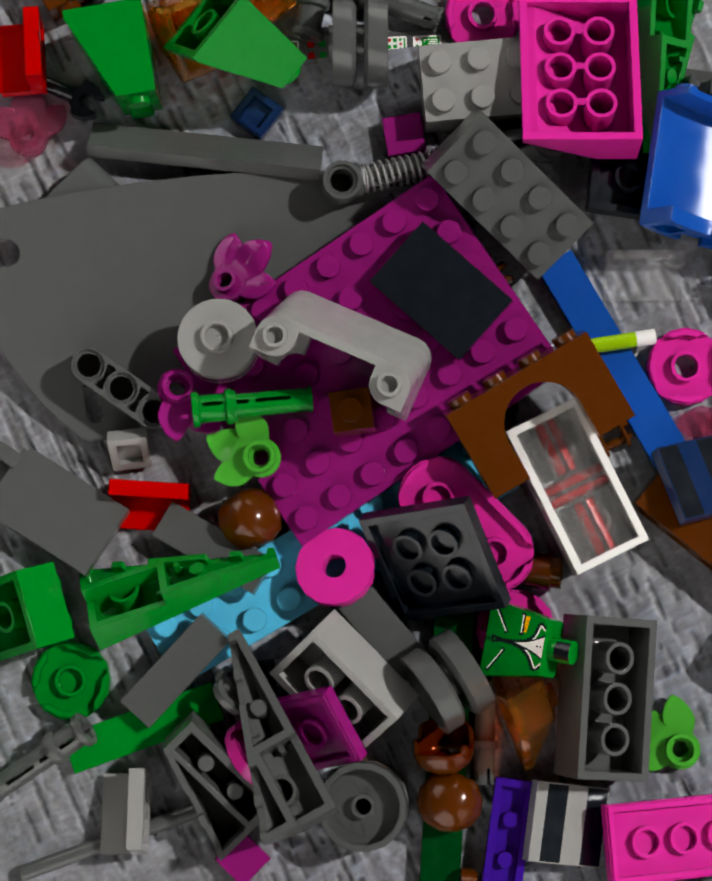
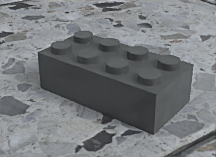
[421,108,594,279]
[554,614,657,782]

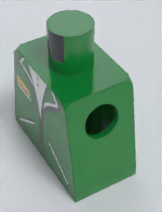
[480,603,579,678]

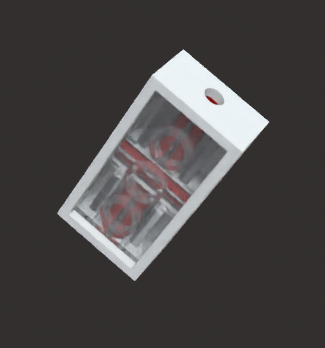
[506,398,649,576]

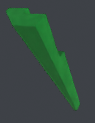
[637,0,704,153]
[79,548,280,651]

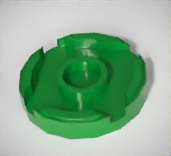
[31,641,112,720]

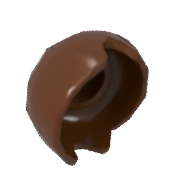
[218,488,282,550]
[413,719,474,775]
[416,773,483,832]

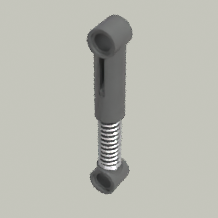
[321,127,564,206]

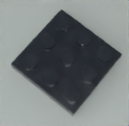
[359,496,511,621]

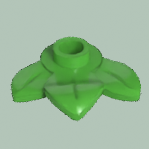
[206,416,281,487]
[649,695,700,771]

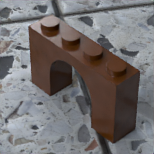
[443,328,635,499]

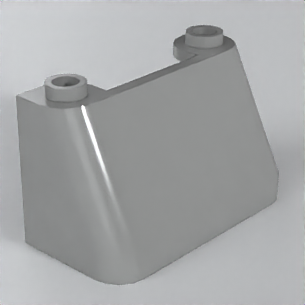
[249,290,431,421]

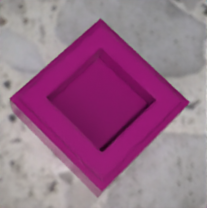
[382,112,426,159]
[215,834,271,881]

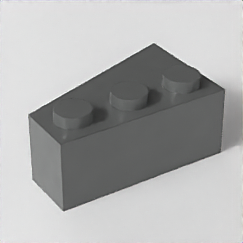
[163,710,259,861]

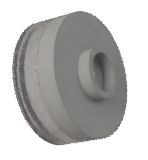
[177,299,258,384]

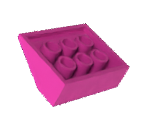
[518,0,643,159]

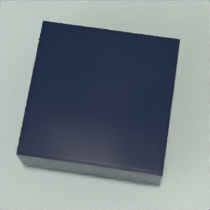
[230,86,284,140]

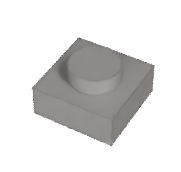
[107,427,152,471]

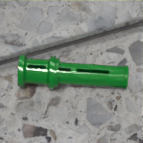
[190,386,313,428]

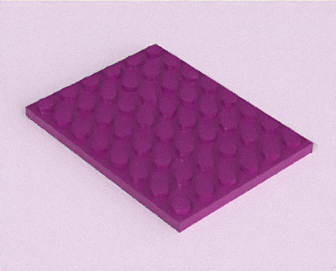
[172,175,552,546]

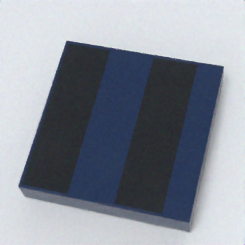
[651,435,712,525]

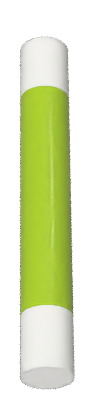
[551,329,657,353]

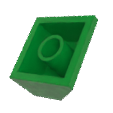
[0,562,75,661]

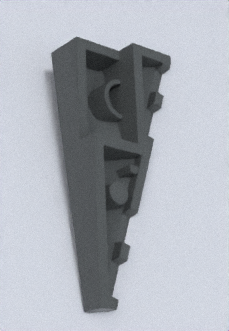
[227,629,339,846]

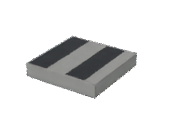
[522,779,610,868]

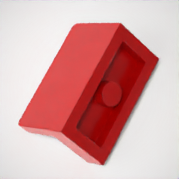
[0,6,48,97]
[108,479,192,531]

